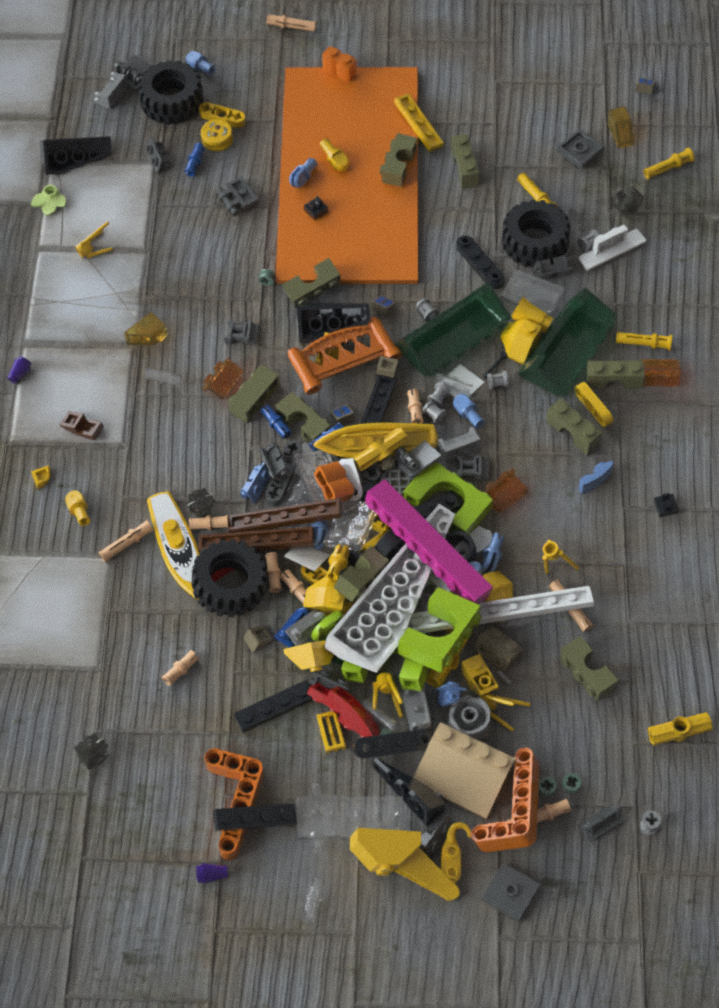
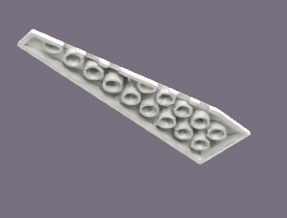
[324,504,455,673]

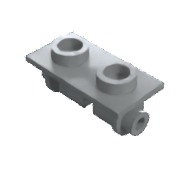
[285,609,326,646]

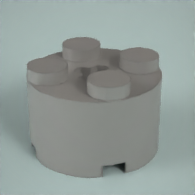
[449,695,490,741]

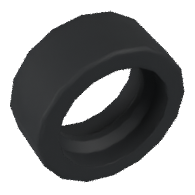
[374,530,405,566]
[445,530,477,563]

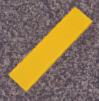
[394,94,444,152]

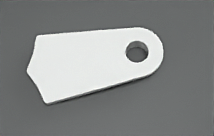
[339,458,363,501]
[455,526,492,558]

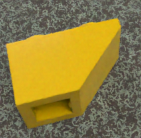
[461,654,499,697]

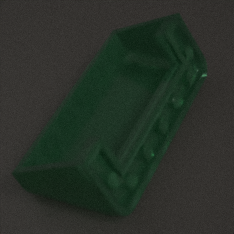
[395,282,512,378]
[517,287,618,397]

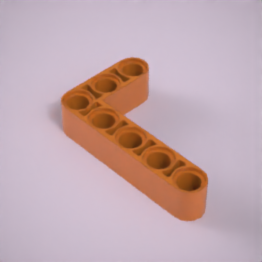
[205,748,264,861]
[471,748,539,852]

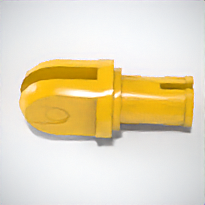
[319,138,349,172]
[65,490,91,526]
[326,544,349,581]

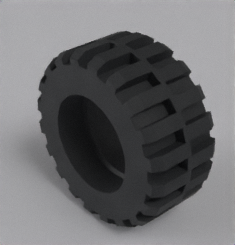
[138,60,204,124]
[502,199,571,268]
[192,539,268,617]

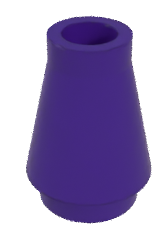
[7,356,32,384]
[196,863,228,884]

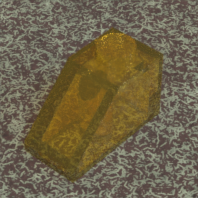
[607,106,635,148]
[124,312,167,346]

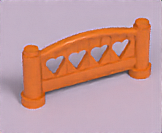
[287,317,402,395]

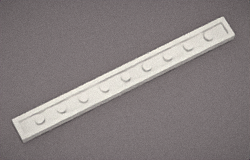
[406,586,594,633]

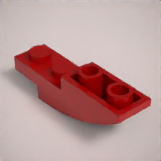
[307,683,381,738]

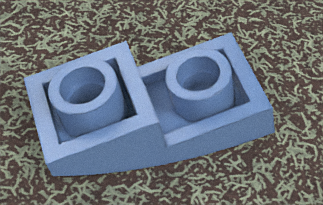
[579,460,613,494]

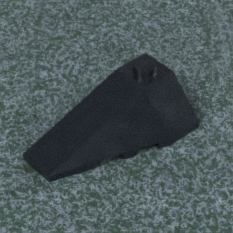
[39,136,112,175]
[297,303,370,343]
[372,757,446,827]

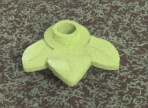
[31,185,66,215]

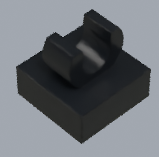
[304,196,328,220]
[654,493,678,517]

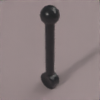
[483,351,507,379]

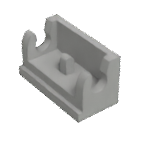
[94,72,127,109]
[437,427,480,462]
[403,688,431,731]

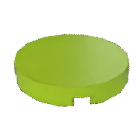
[311,610,345,642]

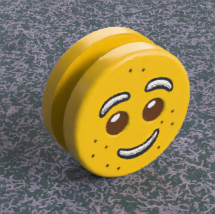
[201,119,233,152]

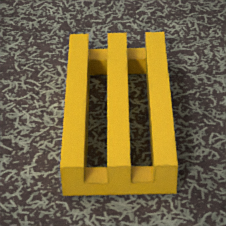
[316,711,346,754]

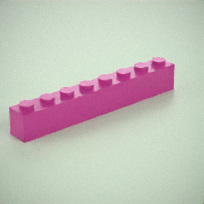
[365,479,493,605]

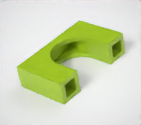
[403,462,493,535]
[398,587,482,673]
[341,646,429,692]

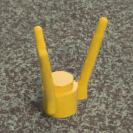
[75,222,113,259]
[542,540,579,574]
[372,672,403,718]
[480,693,531,731]

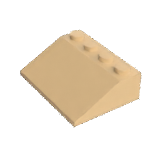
[413,722,515,820]

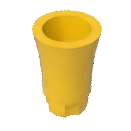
[511,297,553,333]

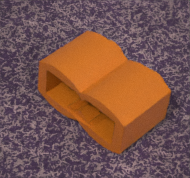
[322,47,357,82]
[314,461,354,502]

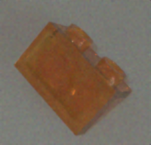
[202,358,244,400]
[641,359,681,386]
[484,468,528,513]

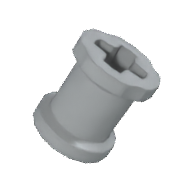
[578,230,599,252]
[415,298,439,322]
[487,371,509,390]
[427,383,450,408]
[422,400,447,424]
[640,810,661,836]

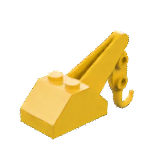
[350,822,471,901]

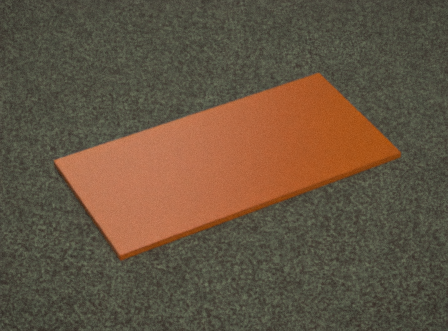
[276,67,418,284]

